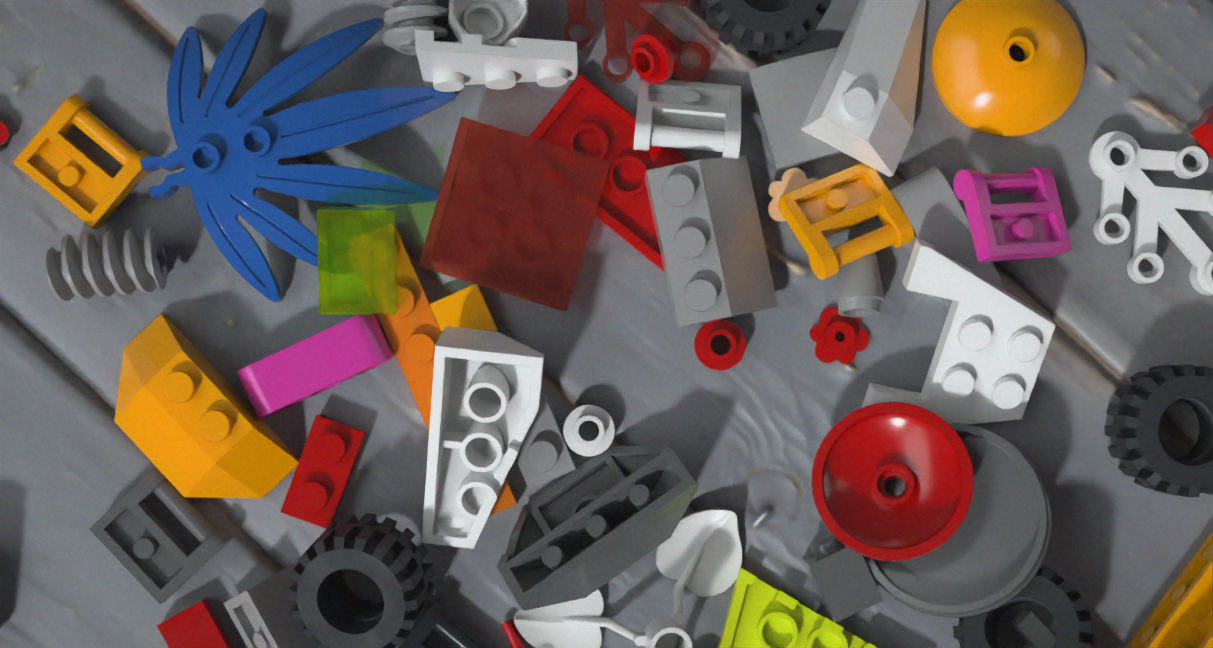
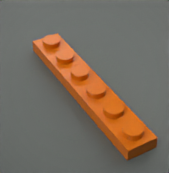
[346,222,518,517]

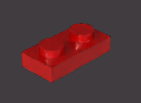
[280,414,367,529]

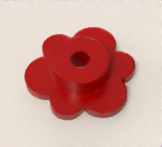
[809,307,869,364]

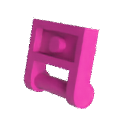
[953,166,1072,262]

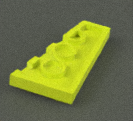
[717,568,877,648]

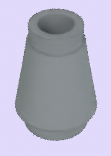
[833,240,885,317]

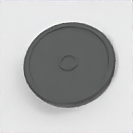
[863,423,1052,618]

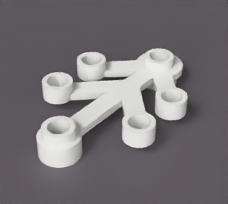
[1089,131,1213,296]

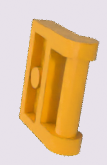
[12,94,151,230]
[777,163,914,280]

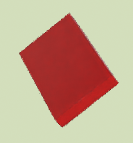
[516,73,690,273]

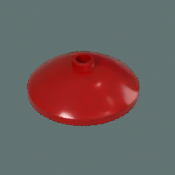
[811,402,974,561]

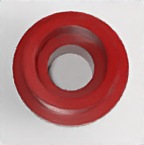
[631,32,679,84]
[694,319,746,371]

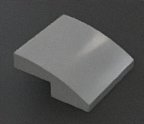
[748,47,843,171]

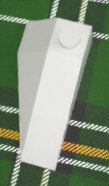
[801,0,926,177]
[422,326,544,549]

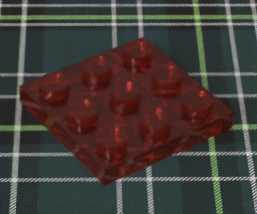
[418,117,612,312]

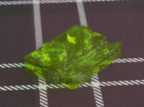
[316,207,398,315]

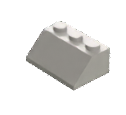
[645,155,778,328]

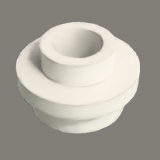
[563,405,615,456]

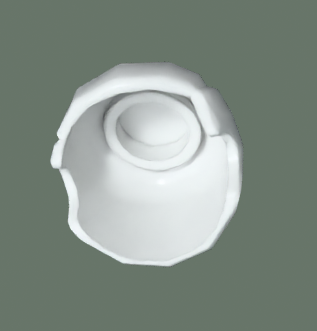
[448,0,528,46]

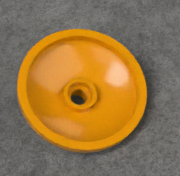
[930,0,1085,137]

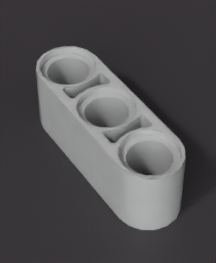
[889,166,1006,311]

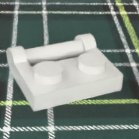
[633,77,741,159]

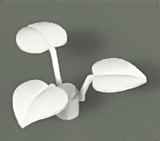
[514,509,742,648]

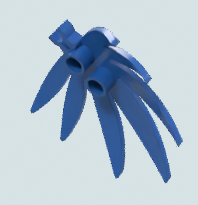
[140,8,456,302]

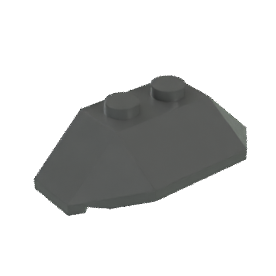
[497,445,699,611]

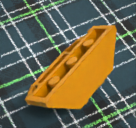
[114,313,299,498]
[1125,531,1213,648]

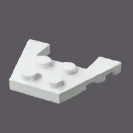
[861,239,1056,424]

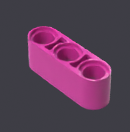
[236,310,394,420]

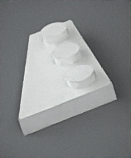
[415,29,578,92]

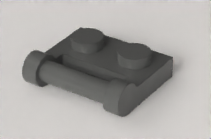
[89,467,233,604]

